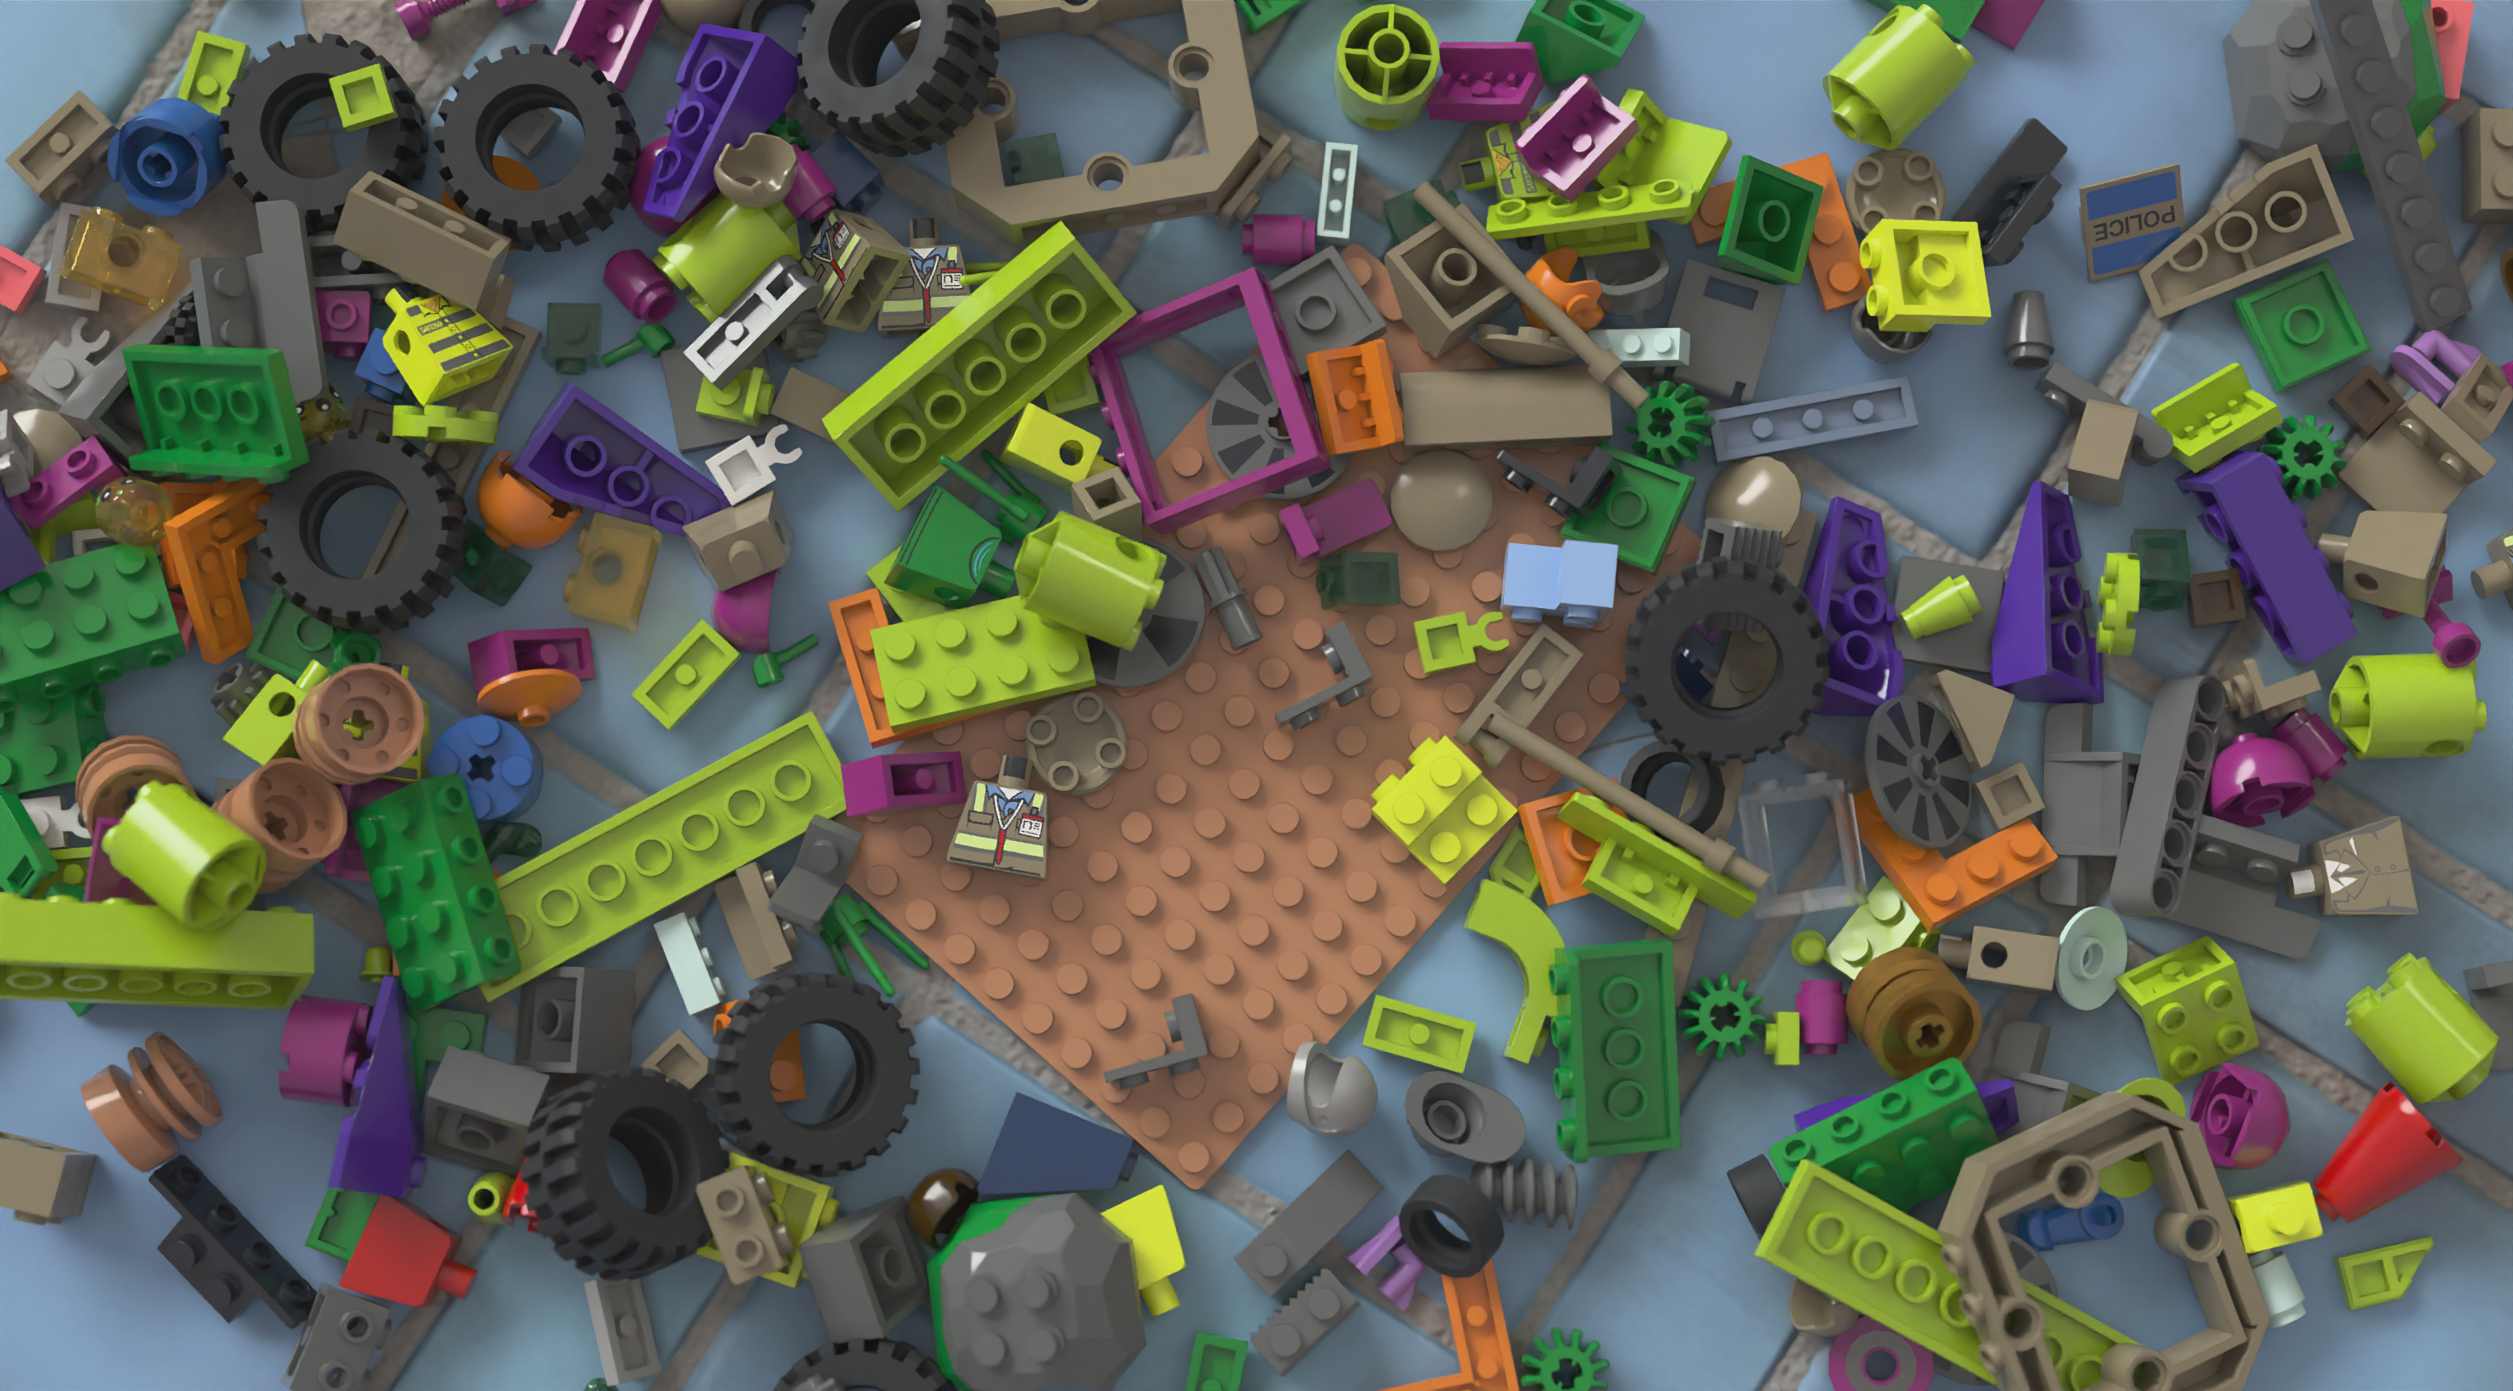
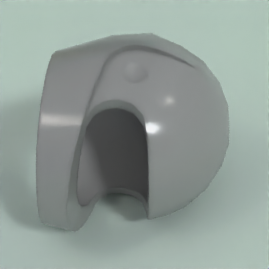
[1287,1042,1378,1138]

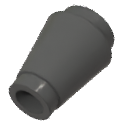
[2003,290,2055,370]

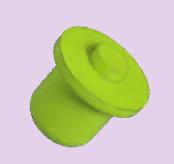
[1791,930,1827,966]
[358,946,396,985]

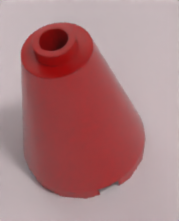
[2312,1080,2464,1223]

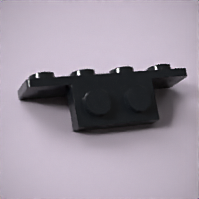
[1950,118,2068,267]
[148,1155,317,1329]

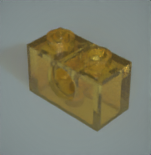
[57,207,184,311]
[563,512,663,634]

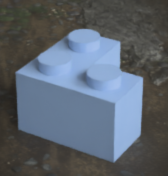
[1500,540,1618,628]

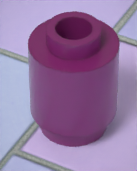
[782,143,838,223]
[1243,214,1315,266]
[603,249,677,324]
[2270,707,2349,783]
[1795,980,1848,1055]

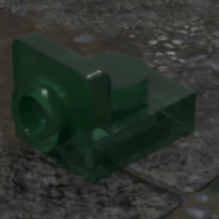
[542,303,602,375]
[453,519,532,606]
[2130,528,2192,612]
[1316,551,1401,610]

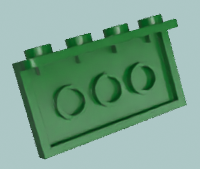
[122,344,309,484]
[0,535,187,714]
[0,682,108,797]
[350,773,521,1013]
[1548,938,1681,1164]
[1768,1058,2000,1212]

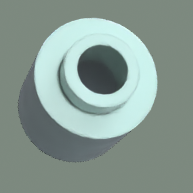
[2247,1248,2306,1329]

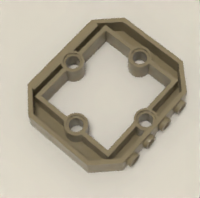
[945,0,1260,245]
[1938,1091,2270,1391]

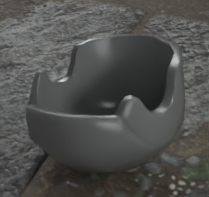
[1851,292,1933,364]

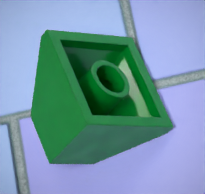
[1515,0,1646,84]
[1718,155,1824,286]

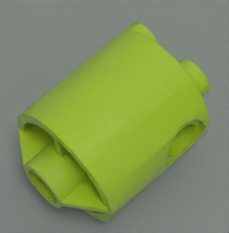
[1334,4,1440,131]
[1823,4,1975,151]
[652,192,802,324]
[1014,511,1167,651]
[2329,653,2487,760]
[102,781,267,932]
[2345,952,2499,1105]

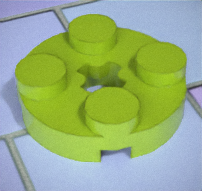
[392,405,499,446]
[2096,552,2140,656]

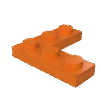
[1687,152,1872,314]
[163,477,272,665]
[828,587,1011,749]
[1839,787,2059,932]
[1373,1258,1519,1391]

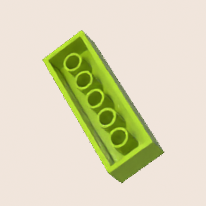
[822,220,1137,512]
[0,893,315,1010]

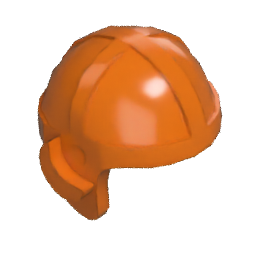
[1520,247,1604,337]

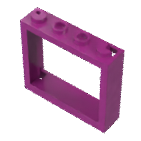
[1087,267,1332,535]

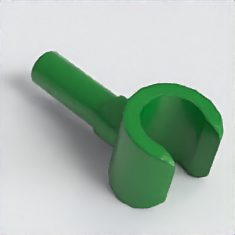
[601,323,676,367]
[752,634,819,688]

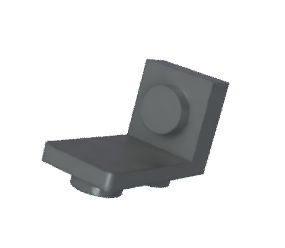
[1275,621,1373,731]
[767,814,863,929]
[2463,960,2513,1071]
[1103,993,1208,1090]

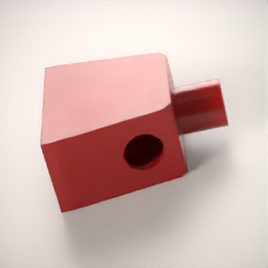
[339,1195,478,1308]

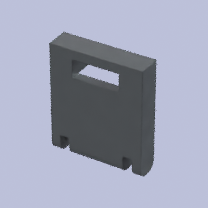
[1651,259,1786,405]

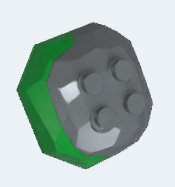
[2222,0,2447,175]
[927,1192,1146,1391]

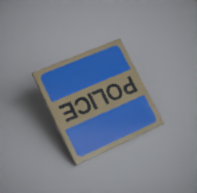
[2078,163,2186,282]

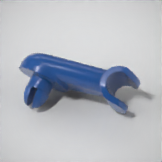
[2017,1192,2124,1252]

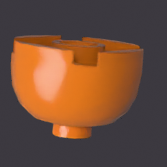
[475,450,582,549]

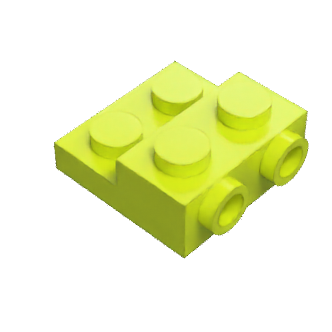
[1860,219,1991,332]
[1370,735,1518,885]
[696,1152,840,1288]

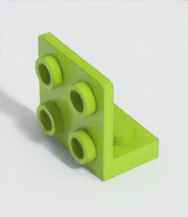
[2115,935,2259,1086]

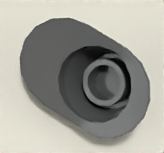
[1583,228,1670,325]
[1405,1071,1525,1164]

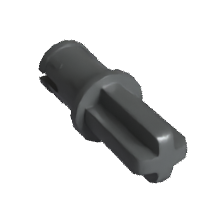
[1195,547,1263,651]

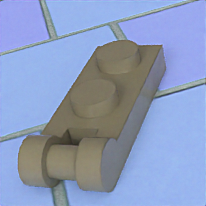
[1453,623,1584,769]

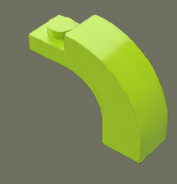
[1462,879,1565,1064]

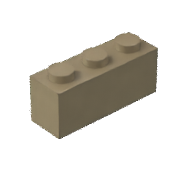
[333,171,512,311]

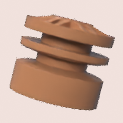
[292,663,425,786]
[75,735,197,842]
[210,757,347,894]
[81,1031,224,1173]

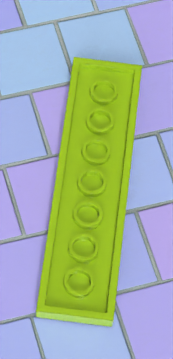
[480,710,847,1003]
[1754,1159,2151,1391]

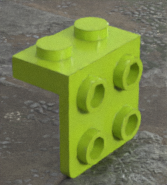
[1589,88,1732,225]

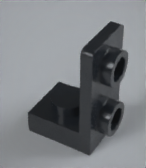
[1495,447,1623,522]

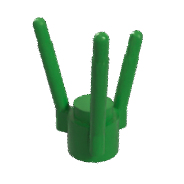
[939,449,1049,546]
[819,893,930,998]

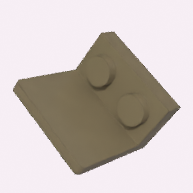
[2336,391,2498,513]

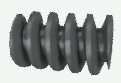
[1469,1157,1578,1231]

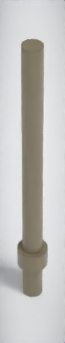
[1412,181,1650,410]
[1487,712,1770,892]

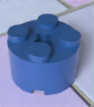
[107,98,229,217]
[427,715,544,824]

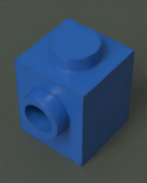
[354,327,417,405]

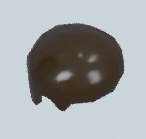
[906,1168,980,1250]

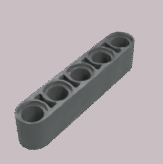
[2110,675,2227,917]

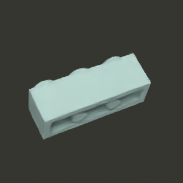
[1316,142,1358,246]
[1588,328,1690,367]
[653,912,726,1016]

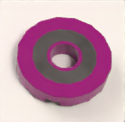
[1828,1314,1933,1391]

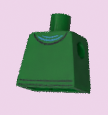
[884,484,1016,609]

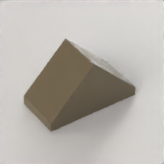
[2067,399,2140,507]
[1928,669,2015,772]

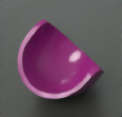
[711,567,782,655]

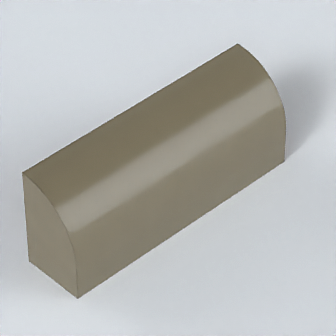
[1398,364,1613,454]

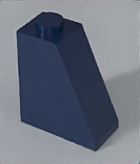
[977,1092,1140,1194]

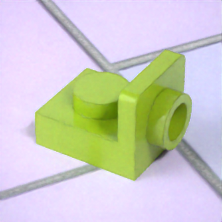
[696,367,775,427]

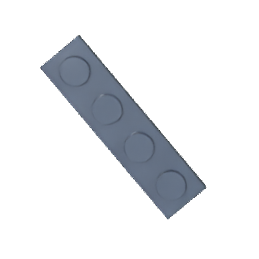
[1706,375,1919,465]

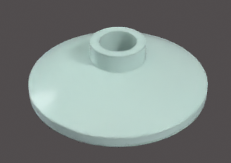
[2054,906,2128,1010]

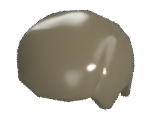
[714,132,798,210]
[1789,1277,1861,1337]

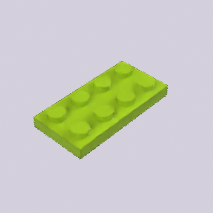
[870,595,1097,733]

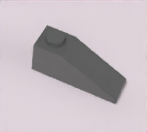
[1234,1150,1384,1298]

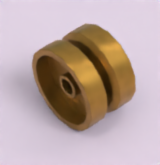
[1845,947,1982,1081]

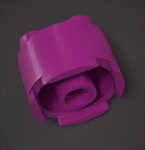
[278,995,374,1108]

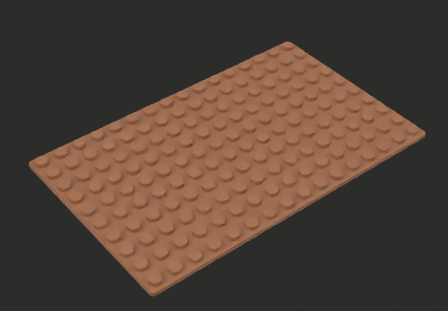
[833,243,1702,1190]

